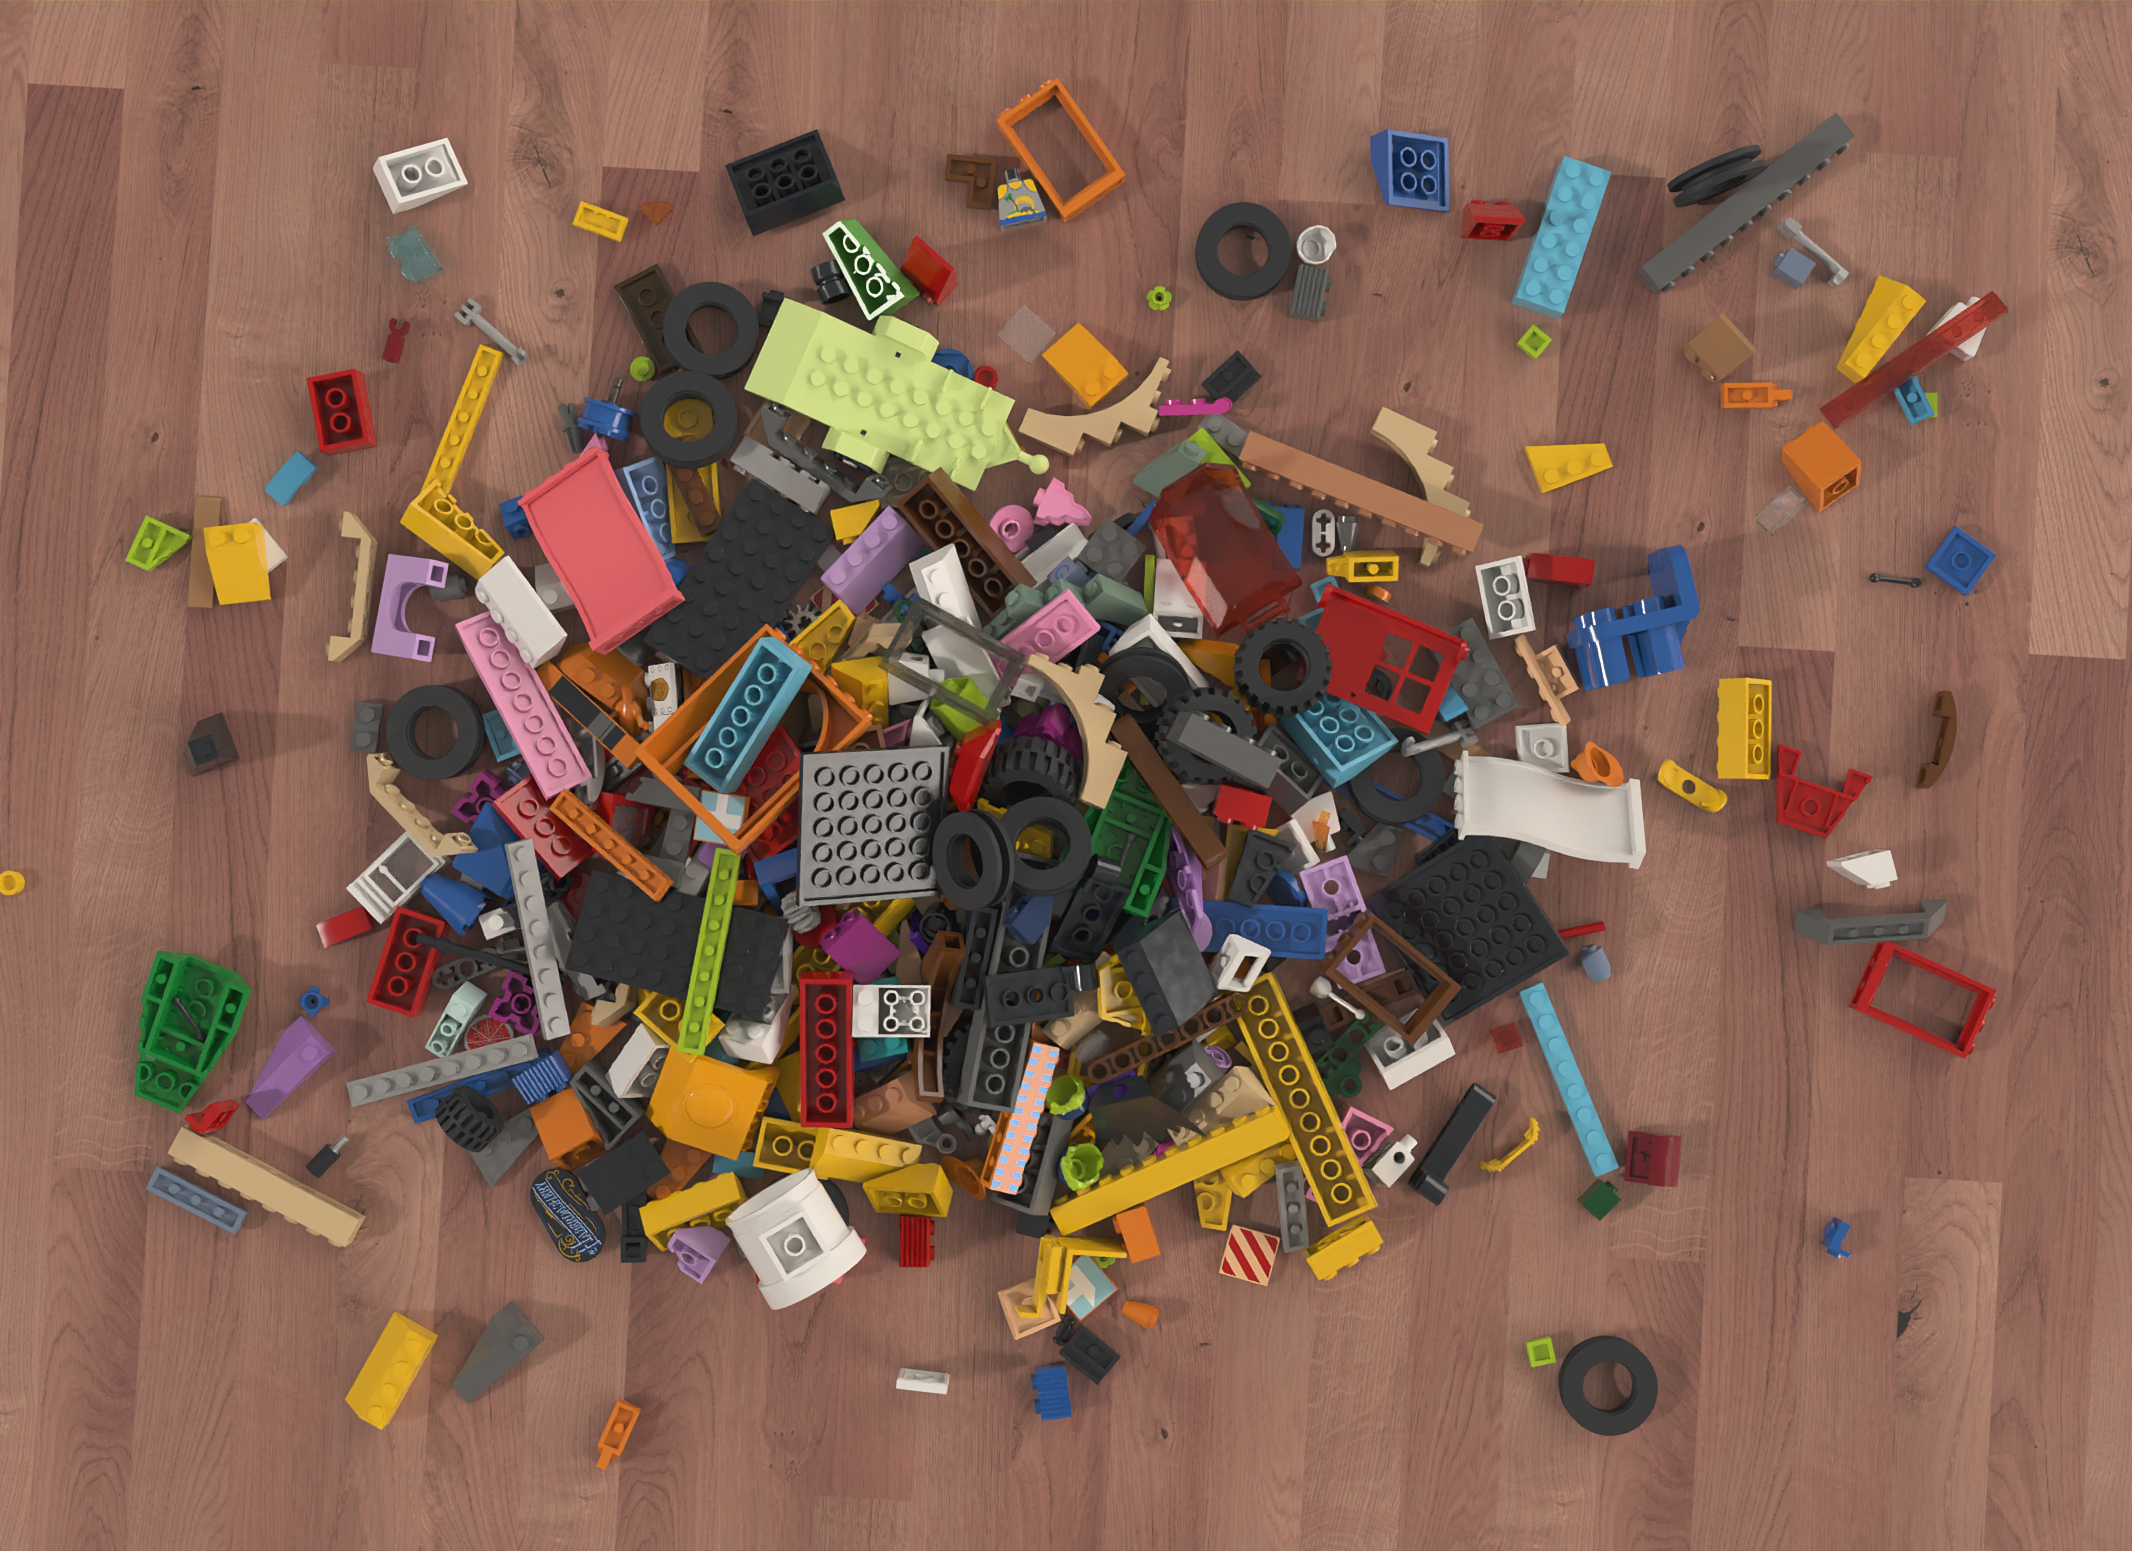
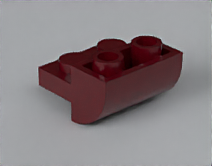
[1624,1130,1682,1187]

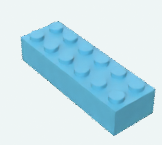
[1511,156,1611,319]
[683,637,813,794]

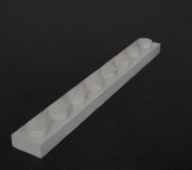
[505,838,571,1040]
[346,1033,539,1107]

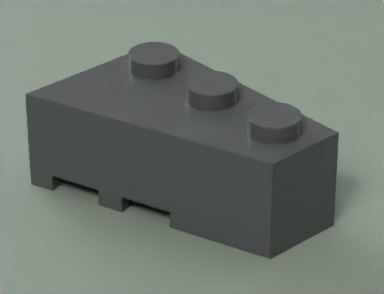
[569,1058,647,1151]

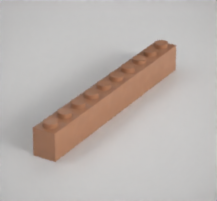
[1238,431,1485,557]

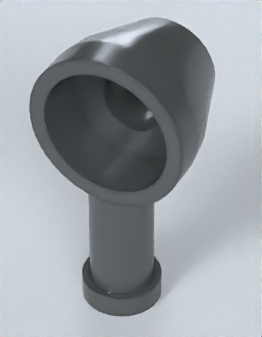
[936,1102,978,1142]

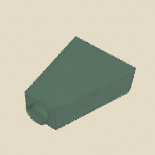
[1132,439,1207,507]

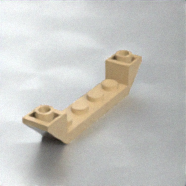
[326,511,378,663]
[808,623,913,732]
[366,753,478,857]
[591,878,637,1028]

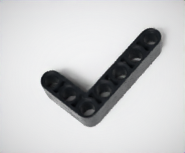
[1408,1082,1496,1206]

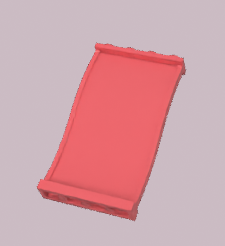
[517,446,685,655]

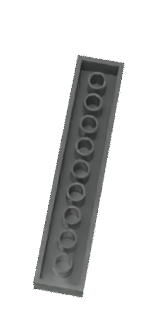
[957,852,1060,1113]

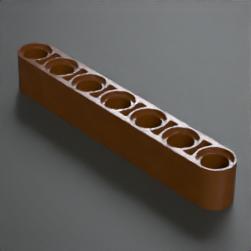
[1109,713,1229,871]
[1087,992,1249,1083]

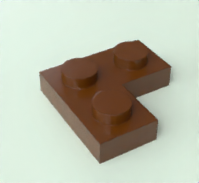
[944,154,997,211]

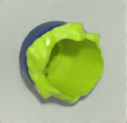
[1044,1074,1090,1120]
[1057,1142,1104,1191]

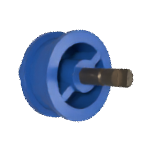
[577,371,638,442]

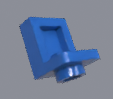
[499,495,534,540]
[1821,1217,1852,1259]

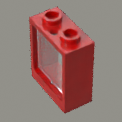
[592,792,654,859]

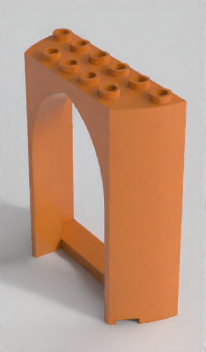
[633,624,873,856]

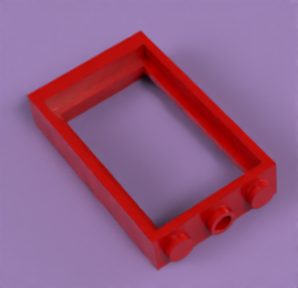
[1848,941,1997,1059]

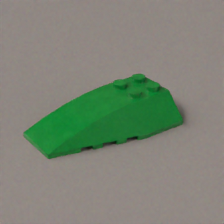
[1058,758,1178,918]
[134,951,252,1114]

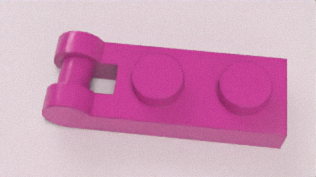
[1159,397,1232,416]

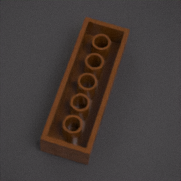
[896,466,1038,620]

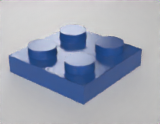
[1924,526,1996,596]

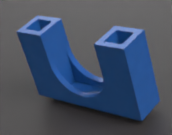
[1199,498,1305,571]

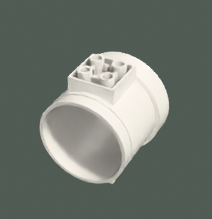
[725,1168,867,1310]

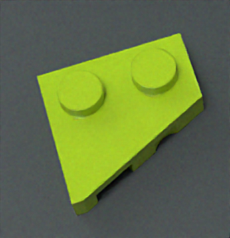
[125,515,193,572]

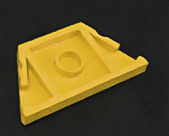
[1096,954,1150,1033]

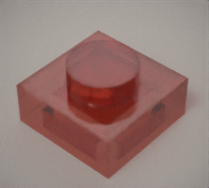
[1490,1022,1523,1054]

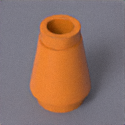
[1121,1300,1160,1329]

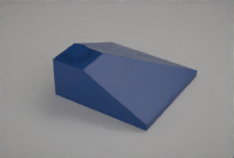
[1370,129,1450,213]
[452,801,542,899]

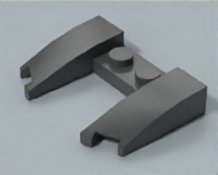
[616,777,701,889]

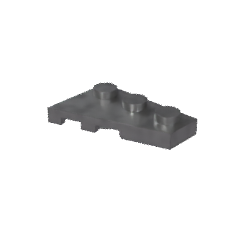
[469,1106,539,1188]

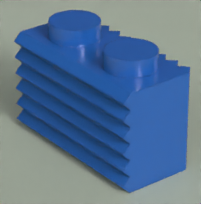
[511,1050,573,1105]
[1031,1362,1072,1421]

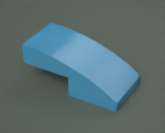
[264,451,318,506]

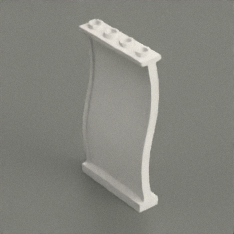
[1453,750,1646,869]

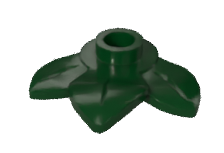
[1322,1053,1362,1098]

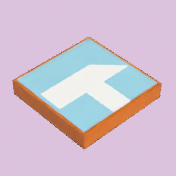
[693,789,750,845]
[1066,1255,1118,1322]

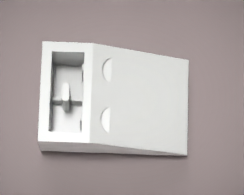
[1153,558,1207,639]
[718,985,796,1064]
[852,985,931,1038]

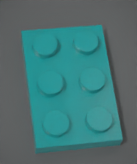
[857,977,912,1062]

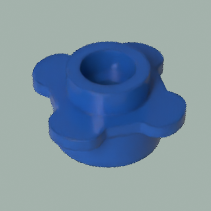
[299,986,329,1016]

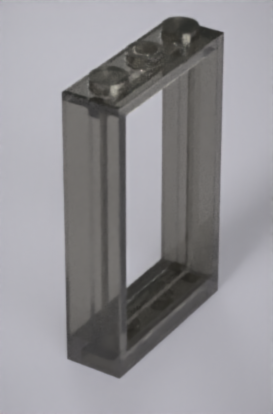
[878,595,1025,727]

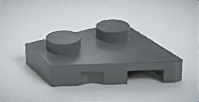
[1347,822,1402,877]

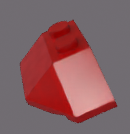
[948,719,1002,812]

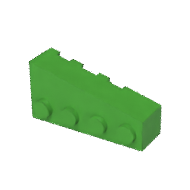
[822,219,920,321]

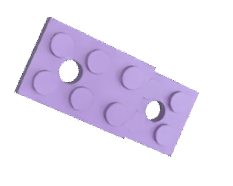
[1298,855,1386,989]

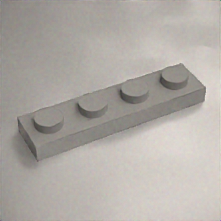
[1275,1160,1309,1253]

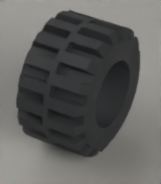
[435,1085,504,1153]

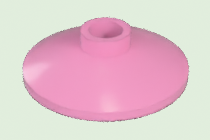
[989,505,1034,553]

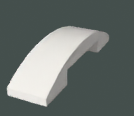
[1011,673,1115,712]

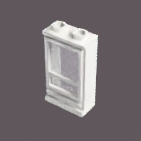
[346,831,451,924]

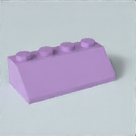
[820,506,926,616]

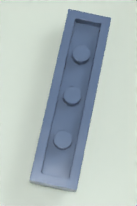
[146,1165,249,1234]

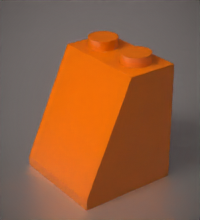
[1781,421,1862,513]
[529,1086,613,1172]

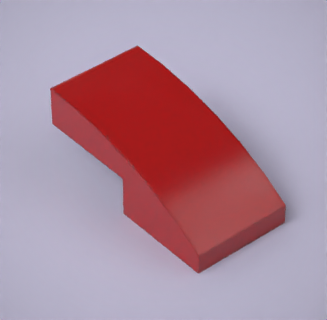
[316,906,374,948]

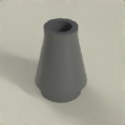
[1335,515,1360,551]

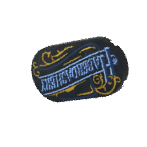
[530,1168,606,1262]

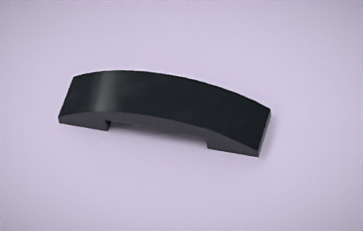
[620,1189,648,1263]

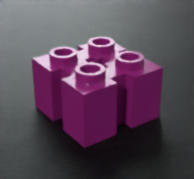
[1013,702,1083,759]
[451,769,512,824]
[488,970,542,1037]

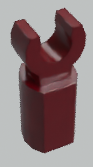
[382,318,410,364]

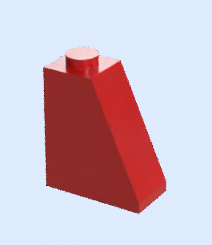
[1522,553,1596,589]

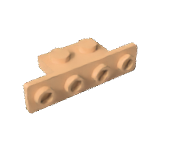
[1514,633,1581,726]

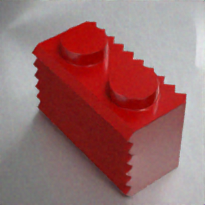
[899,1214,935,1268]

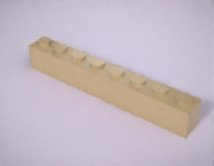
[168,1124,366,1247]

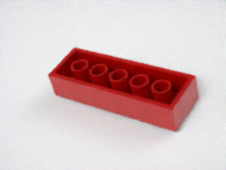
[800,971,855,1128]

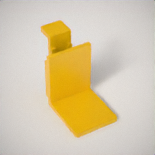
[1014,1234,1127,1318]

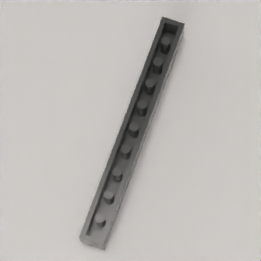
[1637,113,1855,295]

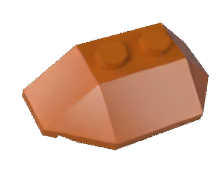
[556,642,648,716]

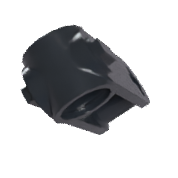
[501,868,573,929]

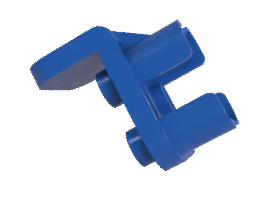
[1566,544,1700,691]

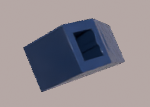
[1002,865,1058,944]

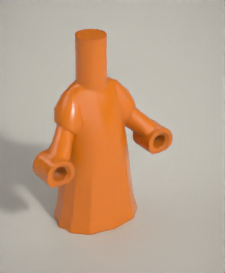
[609,685,650,739]

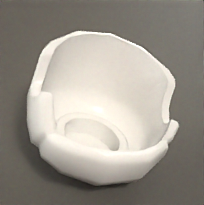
[1296,225,1336,265]

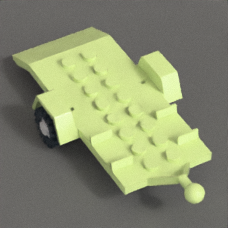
[744,298,1049,492]

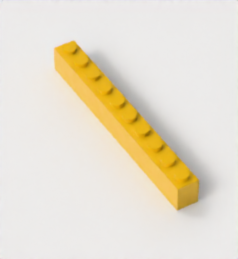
[1049,1104,1290,1236]

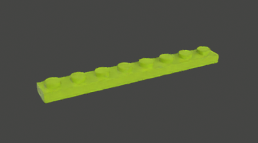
[677,848,743,1056]

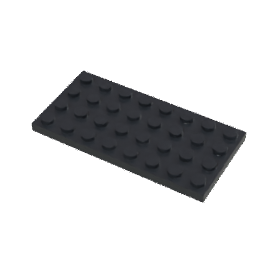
[643,478,835,682]
[564,870,790,1020]

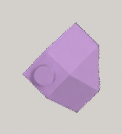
[667,1226,731,1284]

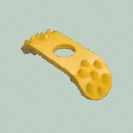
[1658,759,1727,813]
[1477,1117,1540,1172]

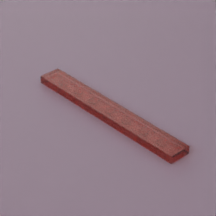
[1820,291,2008,430]

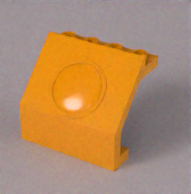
[645,1047,781,1161]

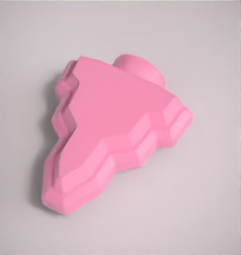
[1032,477,1092,526]

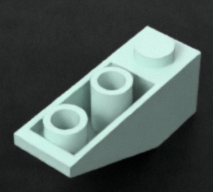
[425,981,488,1058]

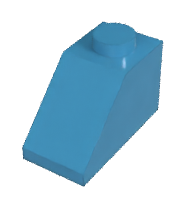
[1425,685,1469,723]

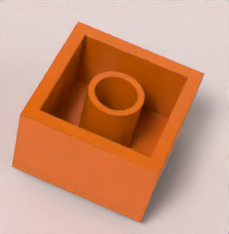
[1112,1202,1161,1264]

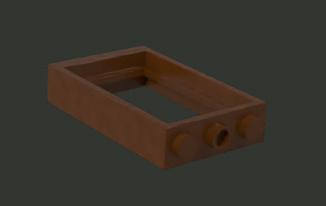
[1318,909,1462,1045]

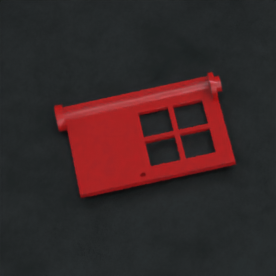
[1295,583,1470,735]

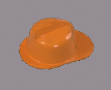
[1571,741,1624,787]
[940,1155,987,1201]

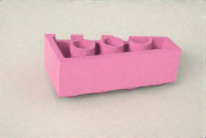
[1303,1102,1394,1203]

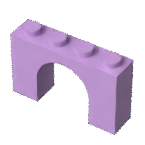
[371,554,449,662]

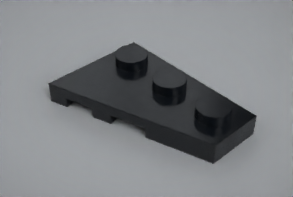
[1227,829,1297,908]

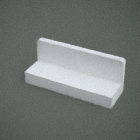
[1021,523,1088,593]

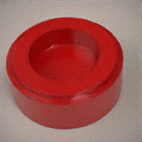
[973,366,998,390]

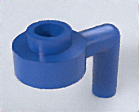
[882,582,922,613]

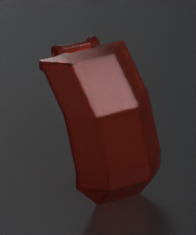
[1148,462,1303,637]

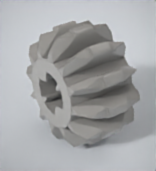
[785,603,822,640]
[781,891,821,934]

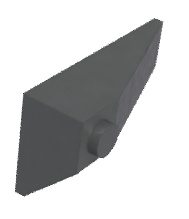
[452,1300,545,1404]

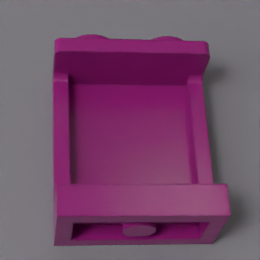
[820,907,902,985]

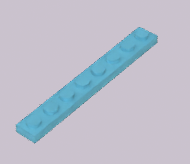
[1518,982,1619,1177]

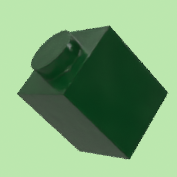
[1577,1179,1621,1221]

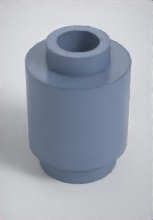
[1579,944,1612,983]

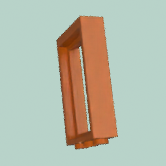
[996,78,1126,224]

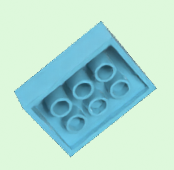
[1276,692,1398,788]

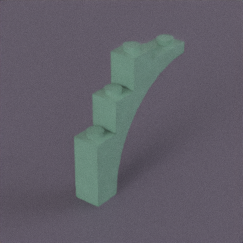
[981,573,1147,650]

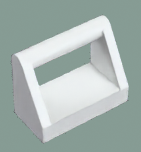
[1209,934,1271,992]

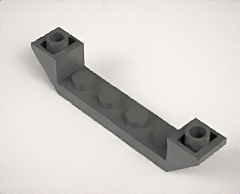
[760,401,893,502]
[1794,899,1947,945]

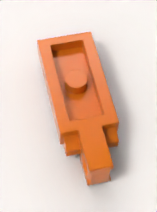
[1720,382,1792,409]
[596,1398,642,1471]

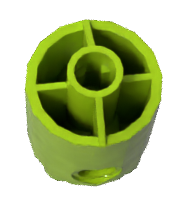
[930,675,1000,742]

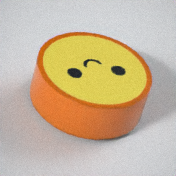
[1365,584,1391,604]

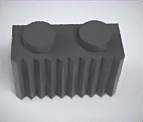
[1288,264,1332,323]

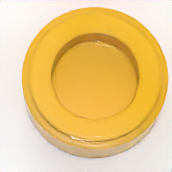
[0,871,25,896]

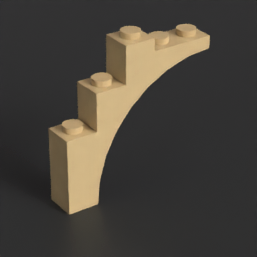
[1019,357,1171,458]
[1370,407,1471,568]
[1023,652,1128,810]

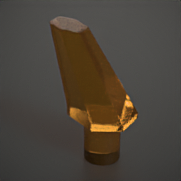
[1312,810,1331,852]

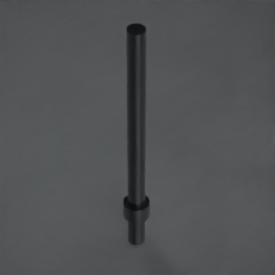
[416,933,566,985]

